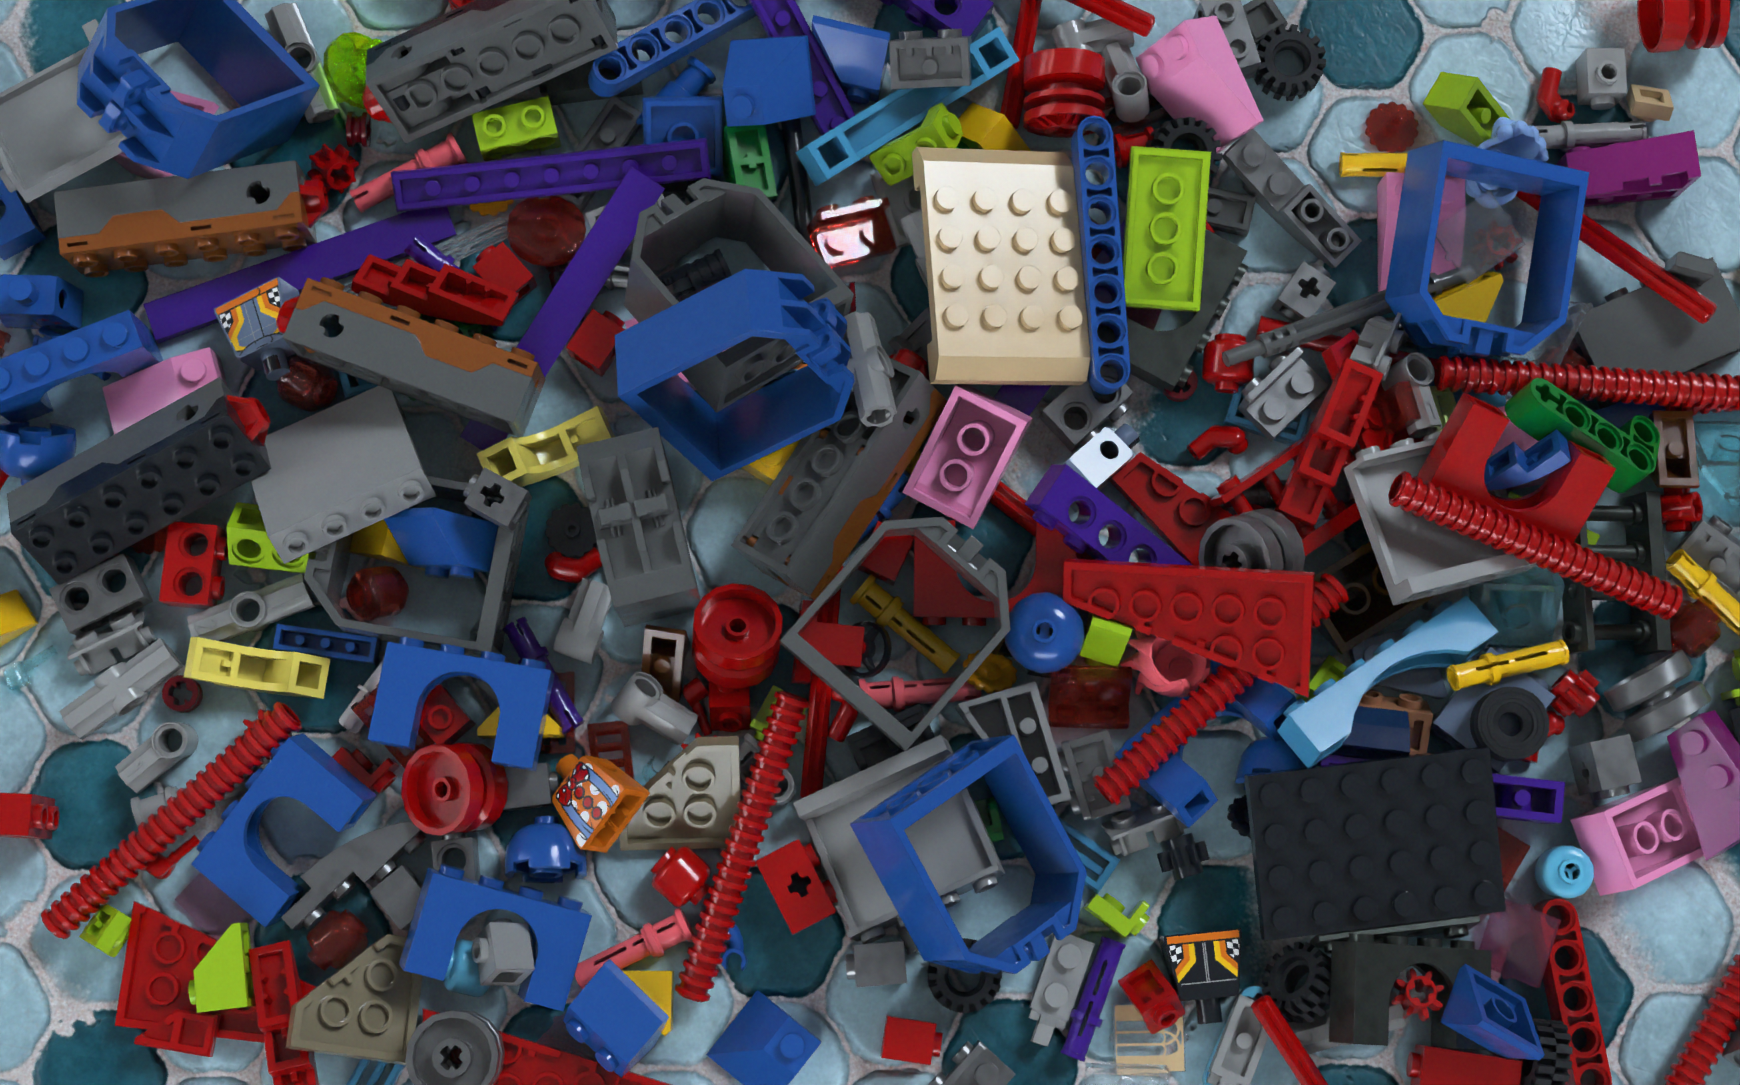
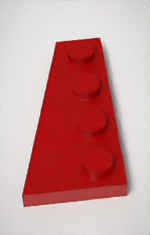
[1110,452,1238,566]

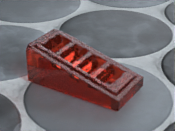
[587,721,635,780]

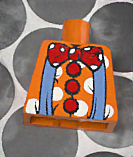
[552,754,650,853]

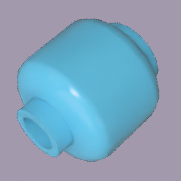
[1535,846,1594,899]
[443,939,496,997]

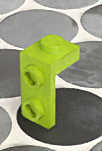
[869,102,963,186]

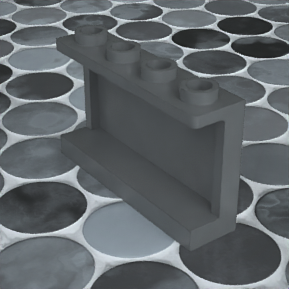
[1562,257,1740,409]

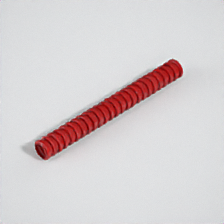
[1434,355,1740,411]
[1388,471,1683,620]
[1093,573,1349,806]
[674,690,810,1002]
[41,702,302,939]
[1664,954,1740,1085]

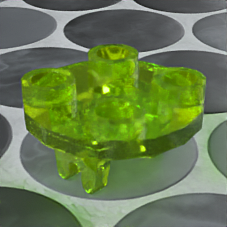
[323,32,383,109]

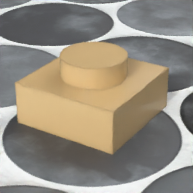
[1626,84,1674,122]

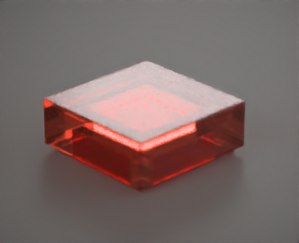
[1375,381,1421,435]

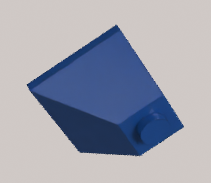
[812,15,891,104]
[722,35,816,127]
[706,990,822,1085]

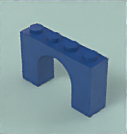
[0,310,163,422]
[367,637,555,772]
[1114,660,1297,828]
[191,733,377,928]
[399,864,592,1012]

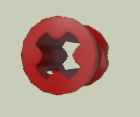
[1113,126,1154,169]

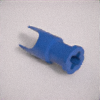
[636,56,716,125]

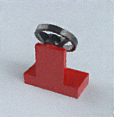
[791,600,892,685]

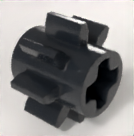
[1157,833,1210,880]

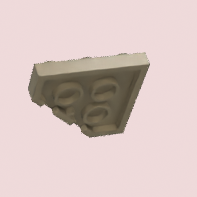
[619,736,741,851]
[285,934,423,1065]

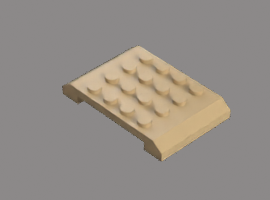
[912,147,1091,385]

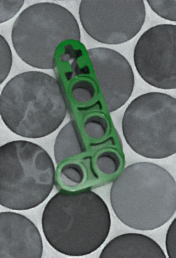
[1505,378,1660,493]

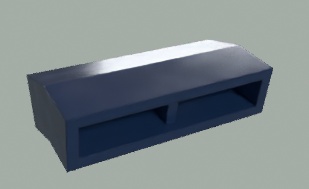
[1307,700,1410,760]

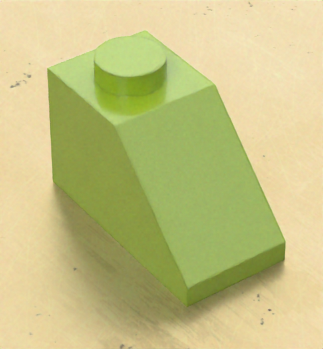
[1423,72,1511,147]
[1079,613,1133,670]
[188,923,256,1013]

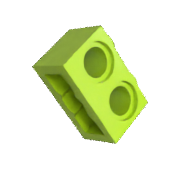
[471,96,562,161]
[226,502,317,573]

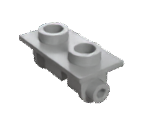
[1349,313,1404,381]
[67,610,156,676]
[1101,799,1188,857]

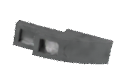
[1222,129,1362,268]
[281,821,427,930]

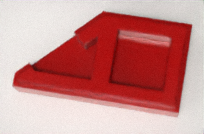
[134,1008,221,1057]

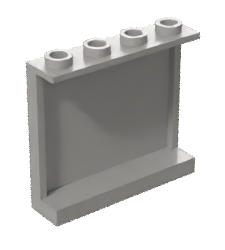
[0,19,127,203]
[251,386,436,564]
[1344,431,1537,606]
[793,735,1006,944]

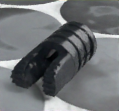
[658,248,732,302]

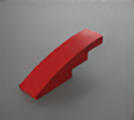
[351,254,519,326]
[1274,358,1384,527]
[248,940,319,1085]

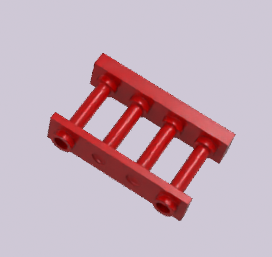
[1208,422,1361,556]

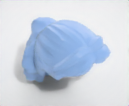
[1465,117,1549,209]

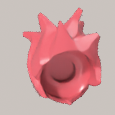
[1120,630,1212,698]

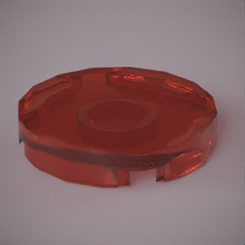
[507,196,586,267]

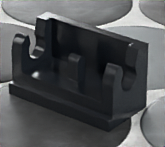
[846,703,935,771]

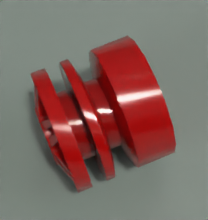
[1637,0,1730,53]
[1023,48,1105,138]

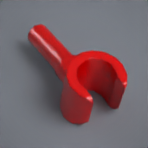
[682,678,712,737]
[145,835,200,879]

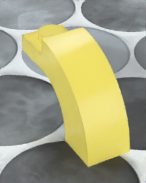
[477,406,615,487]
[184,637,330,699]

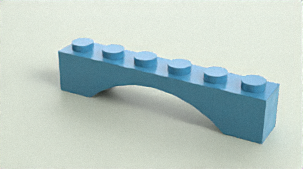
[796,26,1020,186]
[1277,595,1498,769]

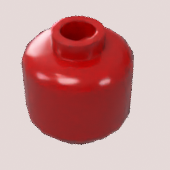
[1202,333,1255,394]
[650,846,711,907]

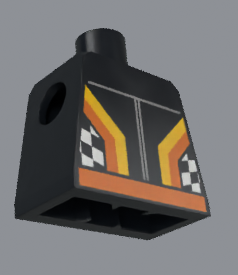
[1159,928,1242,1024]

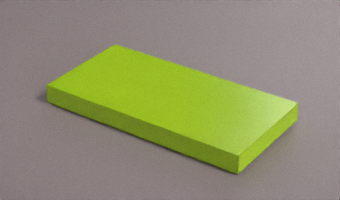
[1122,146,1211,312]

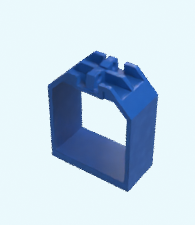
[77,0,320,179]
[1385,140,1589,360]
[615,269,855,481]
[850,734,1087,974]

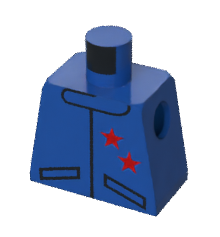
[0,274,84,330]

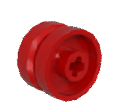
[692,583,783,689]
[401,742,508,836]

